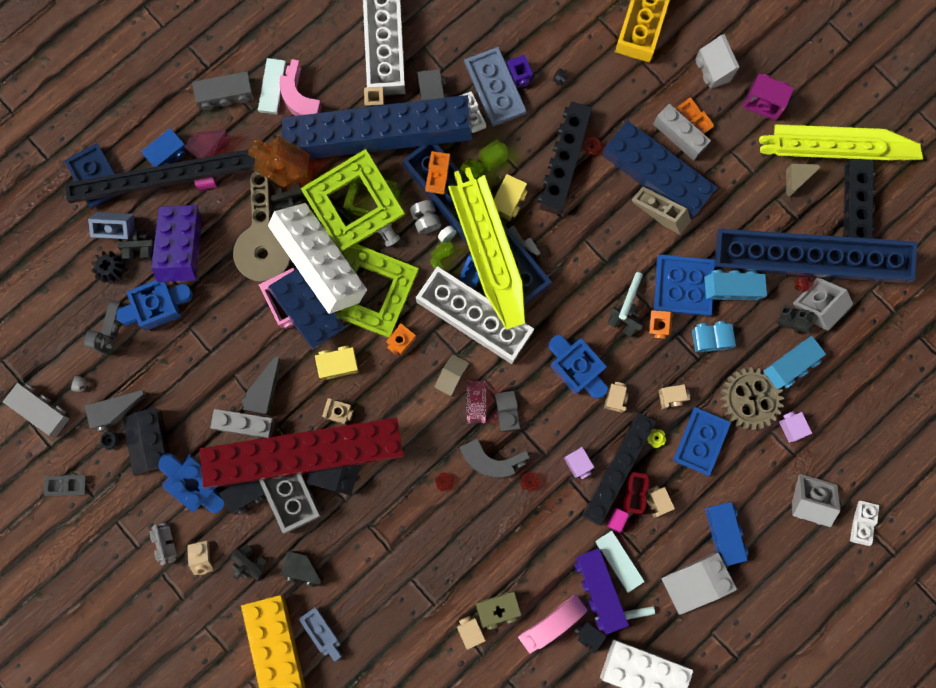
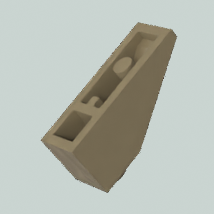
[632,187,691,235]

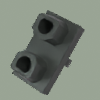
[271,183,309,211]
[117,230,154,261]
[608,303,643,337]
[777,305,819,334]
[231,544,267,581]

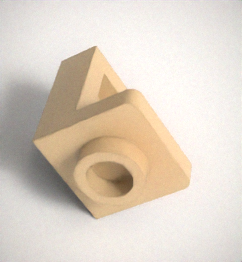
[187,541,213,575]

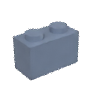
[88,212,135,239]

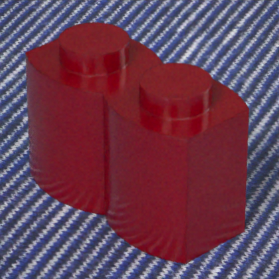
[623,472,649,515]

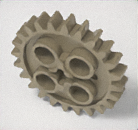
[720,367,784,430]

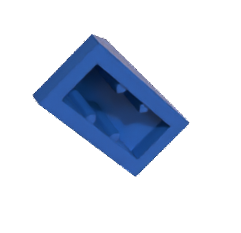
[458,254,480,290]

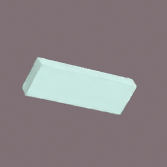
[258,58,286,115]
[595,531,644,592]

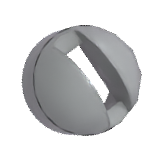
[71,375,87,392]

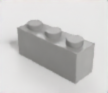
[653,104,711,161]
[3,383,70,437]
[210,409,276,438]

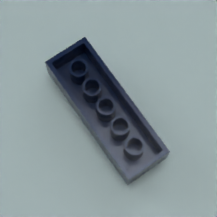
[602,120,717,221]

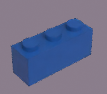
[705,502,748,566]

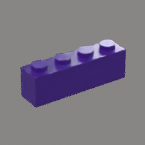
[574,549,629,634]

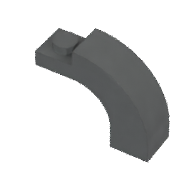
[460,439,530,478]

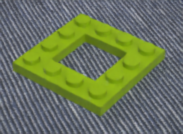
[301,149,405,253]
[335,244,419,338]

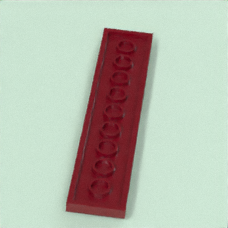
[200,417,403,489]

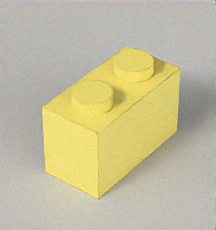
[494,174,528,221]
[315,346,359,381]

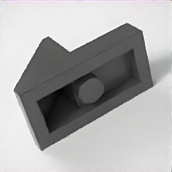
[495,391,520,432]

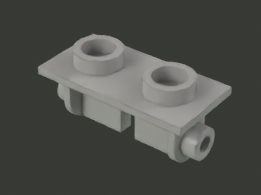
[150,523,177,566]

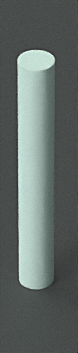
[619,272,643,320]
[595,606,655,625]

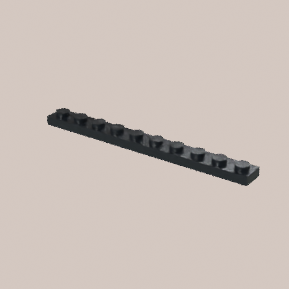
[65,149,257,203]

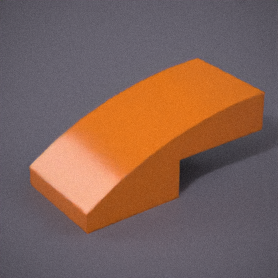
[675,97,714,134]
[425,151,450,194]

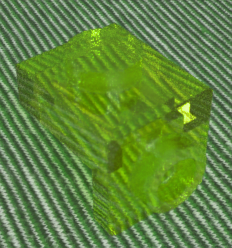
[429,241,454,270]

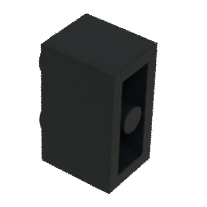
[219,480,266,515]

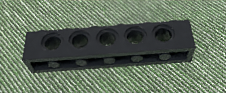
[538,101,592,216]
[843,159,876,239]

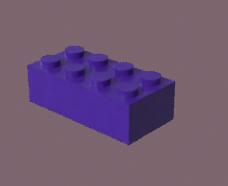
[151,205,202,282]

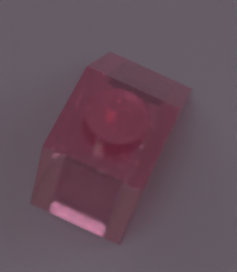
[185,129,230,159]
[466,381,486,424]

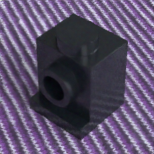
[573,621,606,654]

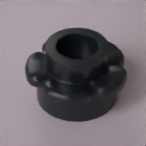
[552,68,568,86]
[100,431,120,450]

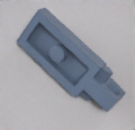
[299,607,342,662]

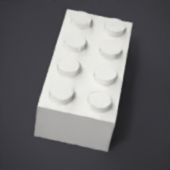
[600,639,693,688]

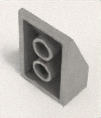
[661,553,737,615]

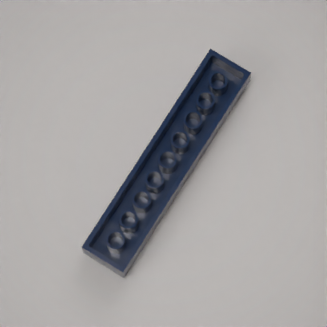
[282,95,473,161]
[402,144,552,307]
[714,229,918,283]

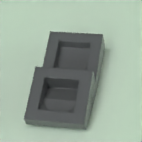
[508,226,540,260]
[44,475,86,496]

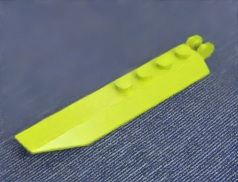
[759,124,923,160]
[448,167,525,330]

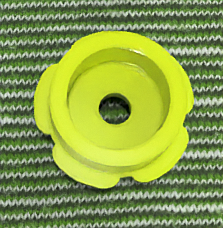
[647,429,666,448]

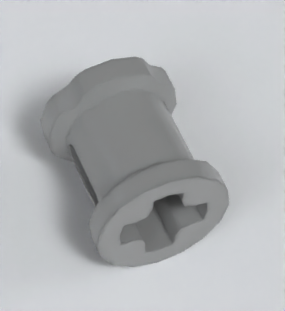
[377,223,400,247]

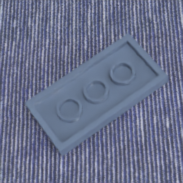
[464,47,526,127]

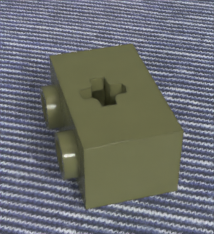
[476,591,521,630]

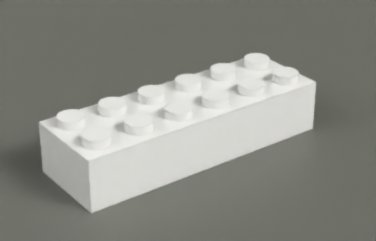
[363,0,405,95]
[268,203,367,314]
[416,266,534,364]

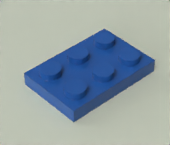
[672,407,731,476]

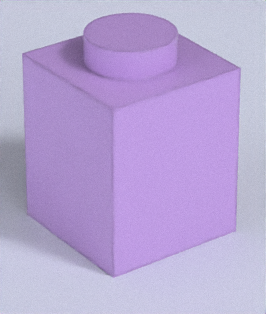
[779,411,812,443]
[564,447,594,479]

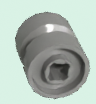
[410,200,441,234]

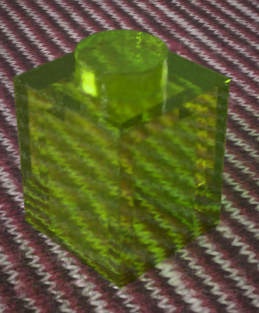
[479,139,508,172]

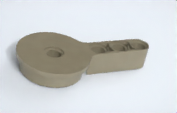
[233,171,290,282]

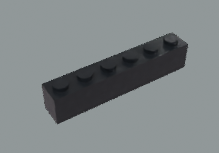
[581,413,656,526]

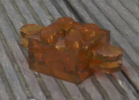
[248,136,314,187]

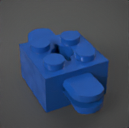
[116,280,193,331]
[549,335,608,399]
[158,453,224,513]

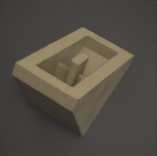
[786,164,820,197]
[434,354,469,397]

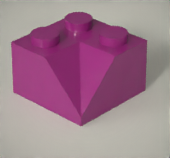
[742,73,794,121]

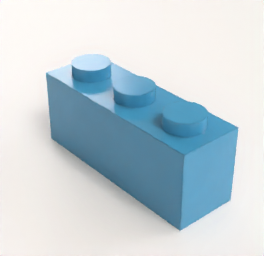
[704,270,767,300]
[763,336,826,389]

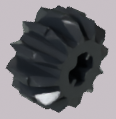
[91,251,125,283]

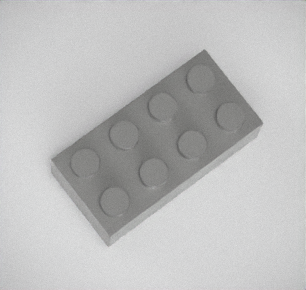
[259,473,322,534]

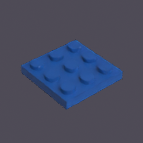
[653,254,715,317]

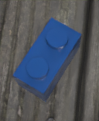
[141,128,189,167]

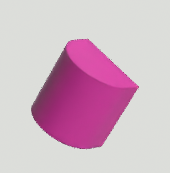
[194,177,217,191]
[607,508,629,533]

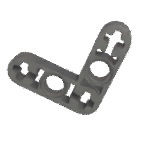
[84,300,123,356]

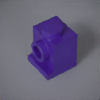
[507,55,533,87]

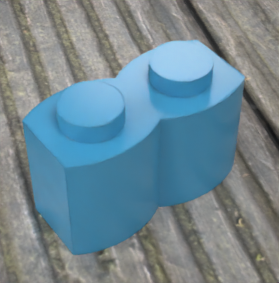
[692,321,736,353]

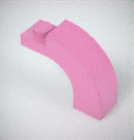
[279,59,322,116]
[518,594,588,653]

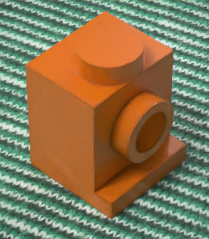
[649,310,673,339]
[386,323,416,356]

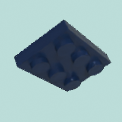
[64,143,120,209]

